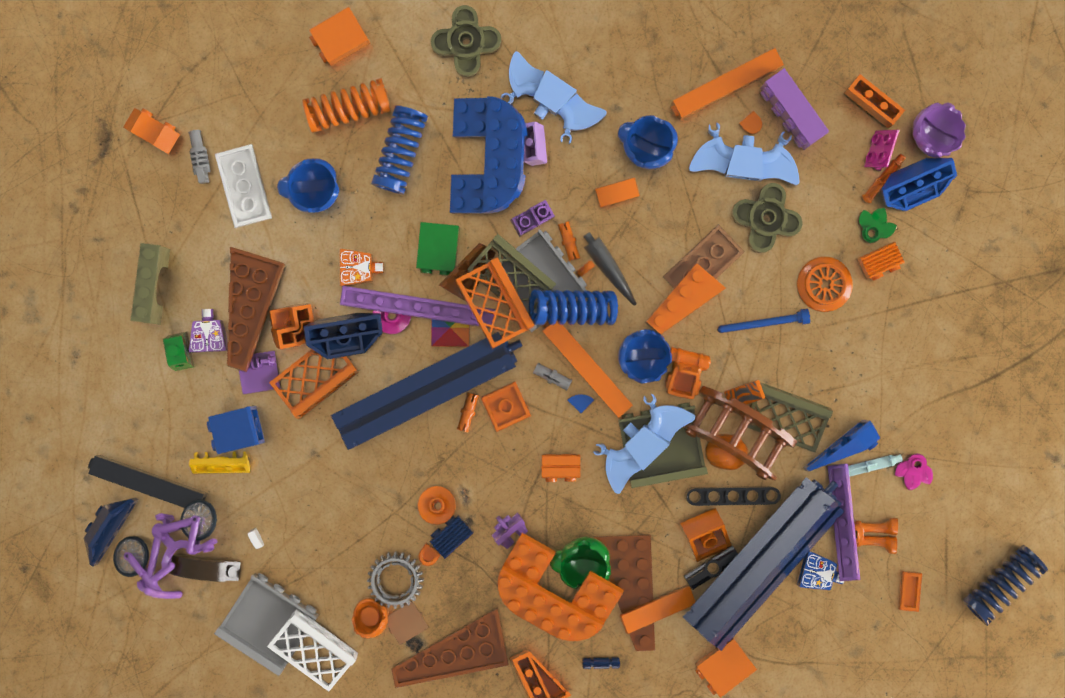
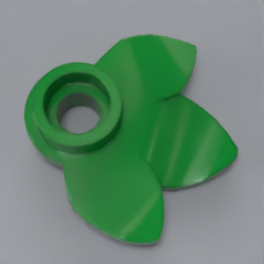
[859,208,897,243]

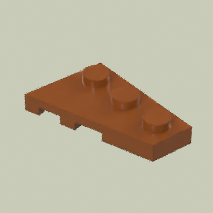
[439,243,496,301]

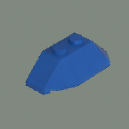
[881,158,957,211]

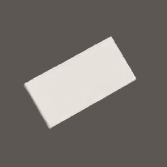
[215,144,272,228]

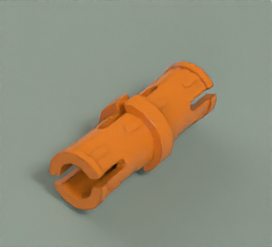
[558,221,581,261]
[457,392,479,432]

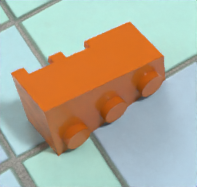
[509,649,572,698]

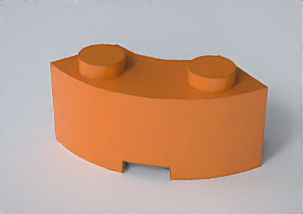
[123,108,180,154]

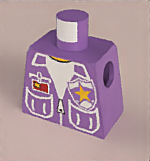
[189,309,228,353]

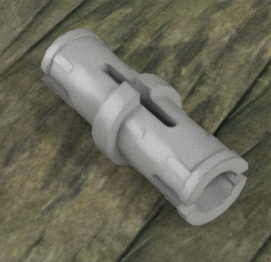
[533,363,572,391]

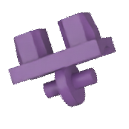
[492,513,528,549]

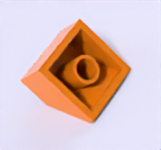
[680,508,731,562]

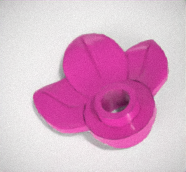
[895,453,933,490]

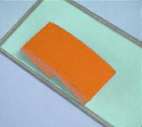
[595,177,640,207]

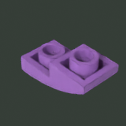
[510,200,555,237]

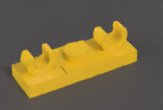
[189,451,250,474]

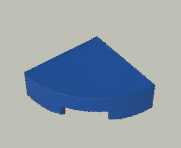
[567,394,594,413]

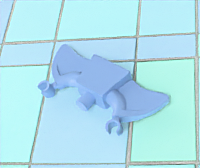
[500,52,607,144]
[689,122,799,185]
[593,394,696,494]

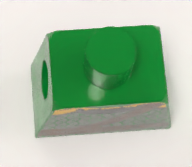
[163,332,194,371]

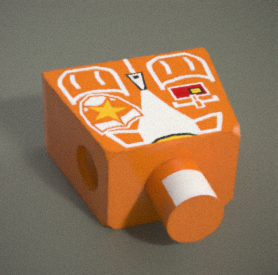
[340,249,384,286]

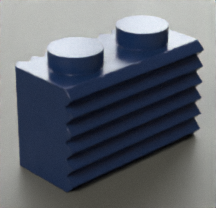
[430,515,474,559]

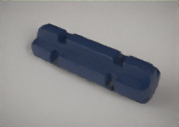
[582,657,620,669]

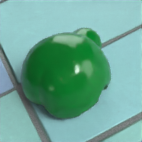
[550,536,611,589]

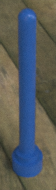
[718,308,810,333]

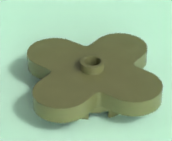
[431,5,501,77]
[732,183,803,253]

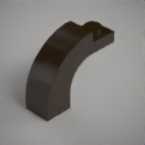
[169,554,241,582]

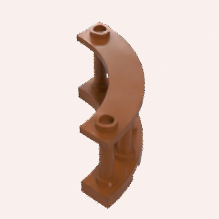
[683,386,797,481]

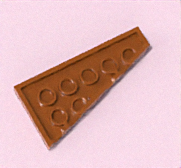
[227,247,285,372]
[392,608,509,688]

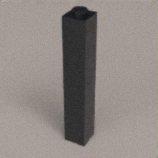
[88,455,207,513]

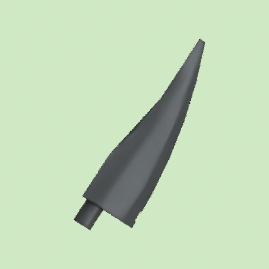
[583,232,637,305]

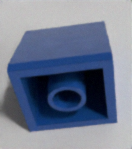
[207,406,265,454]

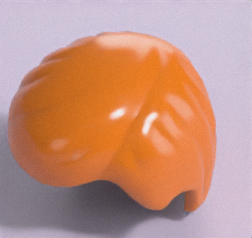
[706,434,749,470]
[352,598,388,639]

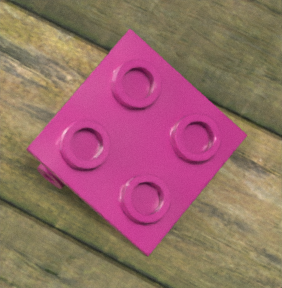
[864,130,899,171]

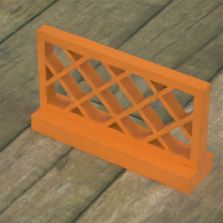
[455,257,535,349]
[269,349,359,419]

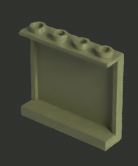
[618,402,708,488]

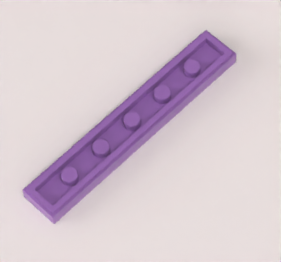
[828,464,860,581]

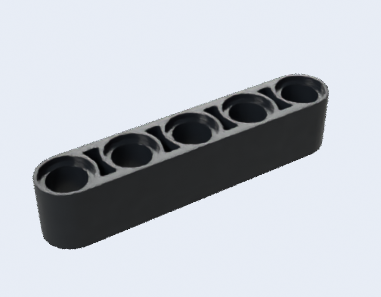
[685,486,781,506]

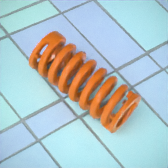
[302,78,391,133]

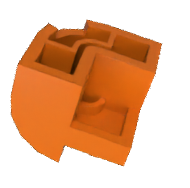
[268,303,314,349]

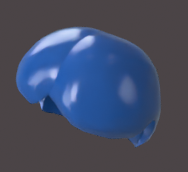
[618,115,678,169]
[277,158,339,213]

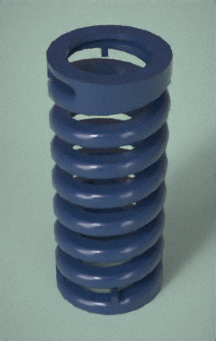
[963,545,1048,626]

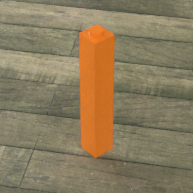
[670,48,784,120]
[542,321,633,418]

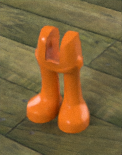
[854,518,898,554]

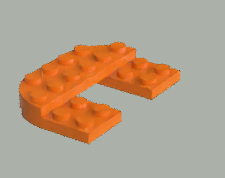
[498,533,624,641]

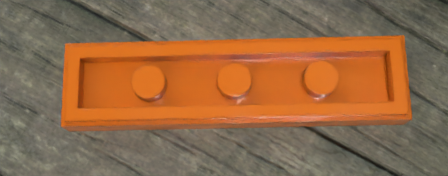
[620,586,695,634]

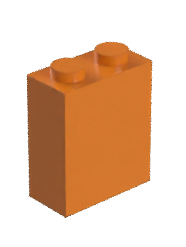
[309,7,370,66]
[695,638,757,698]

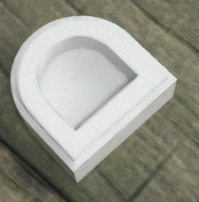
[248,528,264,549]

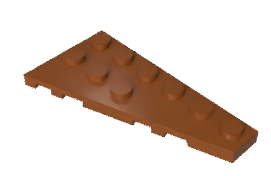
[593,534,655,651]

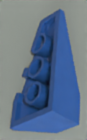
[803,420,880,471]

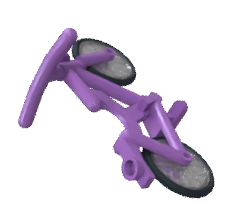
[113,500,218,599]

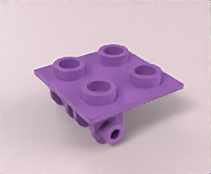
[239,350,281,394]

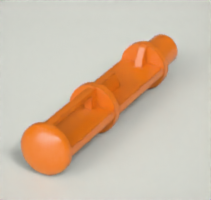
[862,154,906,203]

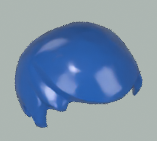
[618,329,672,384]

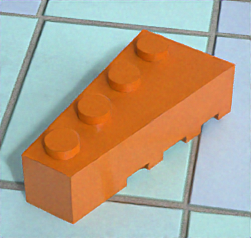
[645,263,726,335]

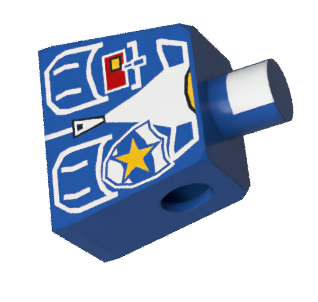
[796,551,844,590]

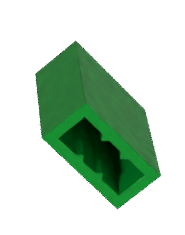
[416,222,460,276]

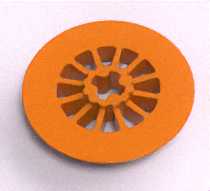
[797,257,853,312]

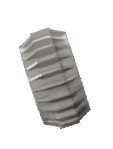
[367,551,424,609]

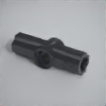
[683,545,738,590]

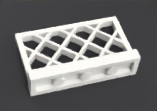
[267,608,358,691]

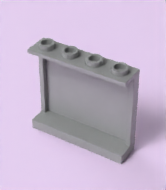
[485,229,587,333]
[214,573,319,676]

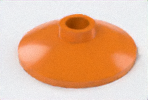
[418,486,456,525]

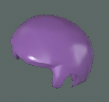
[913,102,966,158]

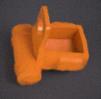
[665,347,711,399]

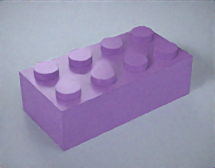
[760,68,829,150]

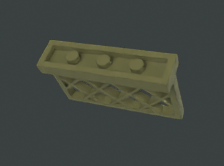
[467,234,556,314]
[747,382,833,452]

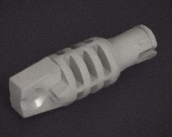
[188,130,211,184]

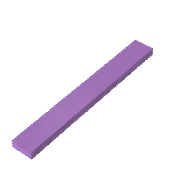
[340,286,495,328]

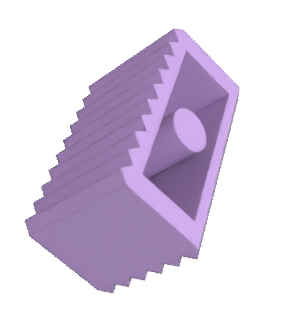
[524,122,547,166]

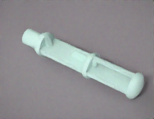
[848,454,903,477]

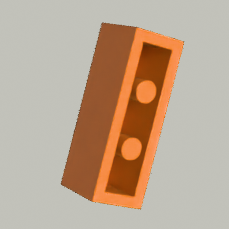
[844,74,905,129]

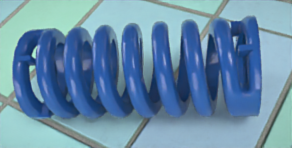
[371,105,428,195]
[529,290,618,325]

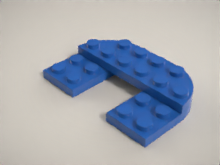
[450,96,527,214]

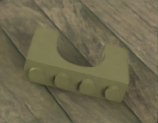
[131,243,170,325]

